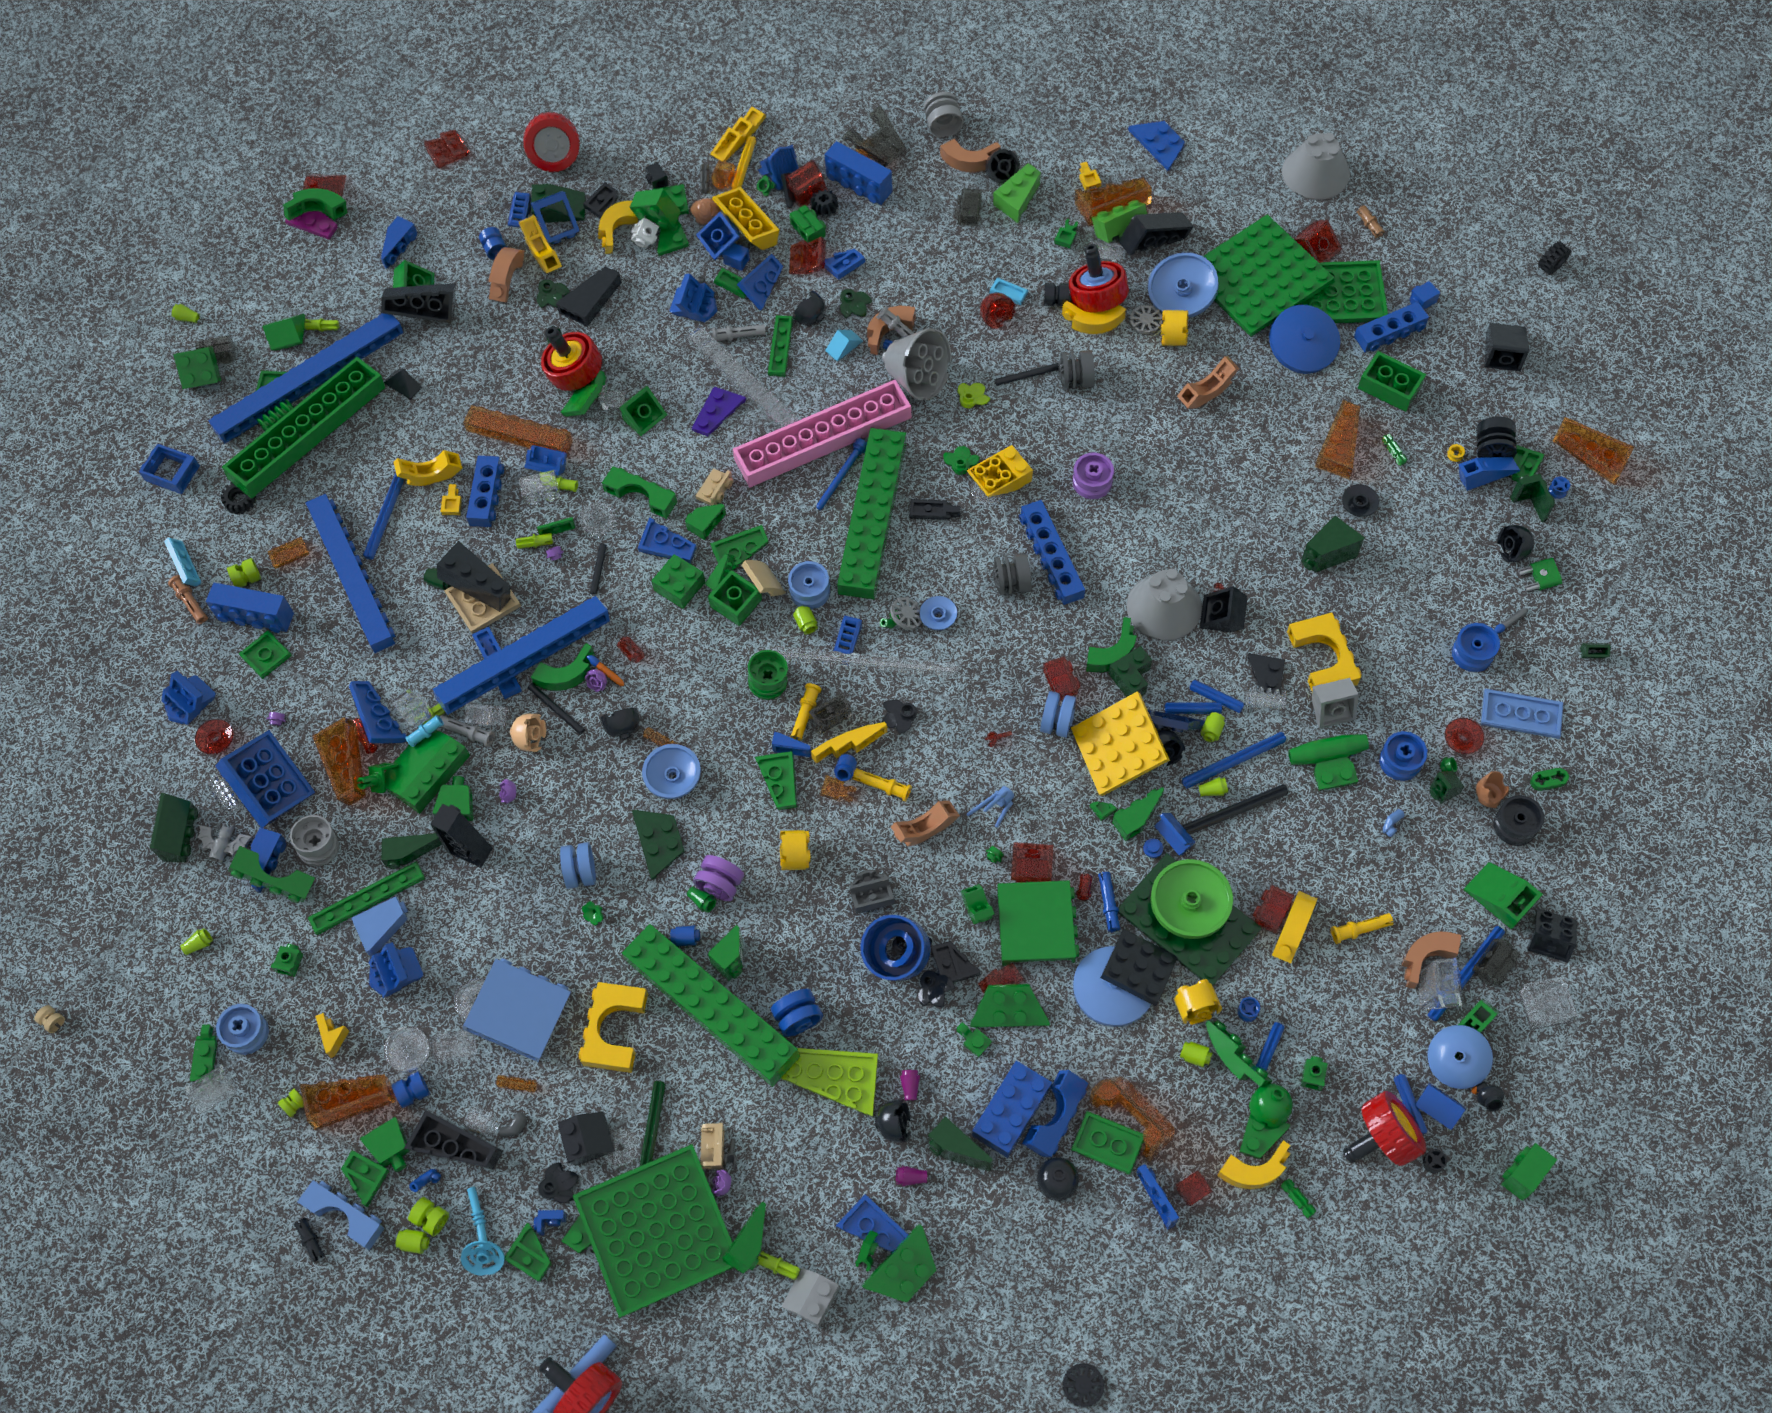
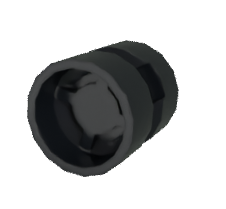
[1044,283,1069,306]

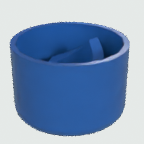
[860,915,931,981]

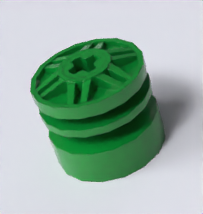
[748,650,788,700]

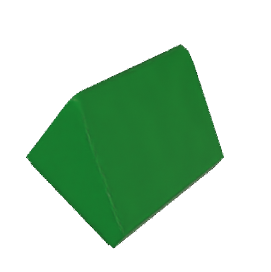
[537,517,576,535]

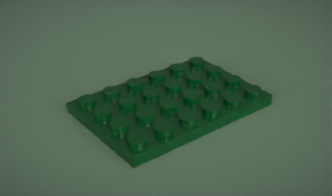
[1118,853,1262,986]

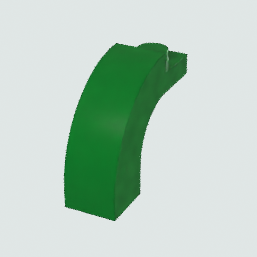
[283,188,347,221]
[1086,617,1137,673]
[531,643,595,691]

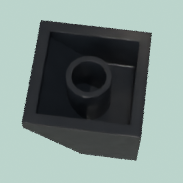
[1200,586,1248,633]
[557,1111,615,1166]

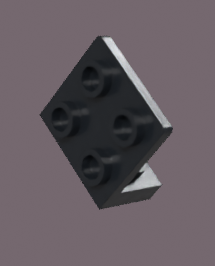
[1528,909,1577,963]

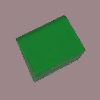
[262,313,306,351]
[620,386,667,436]

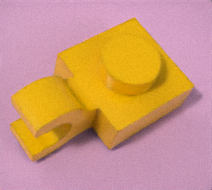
[1079,161,1102,191]
[441,484,462,515]

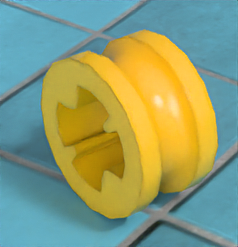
[1447,444,1465,462]

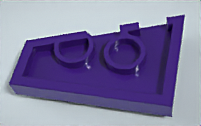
[692,386,746,436]

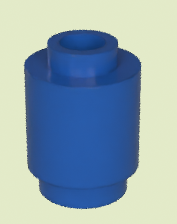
[834,754,857,781]
[670,925,701,947]

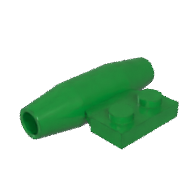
[1288,734,1369,791]

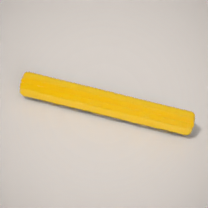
[732,136,756,190]

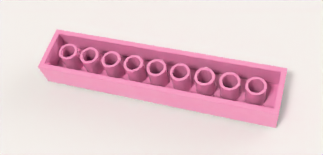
[733,380,912,488]

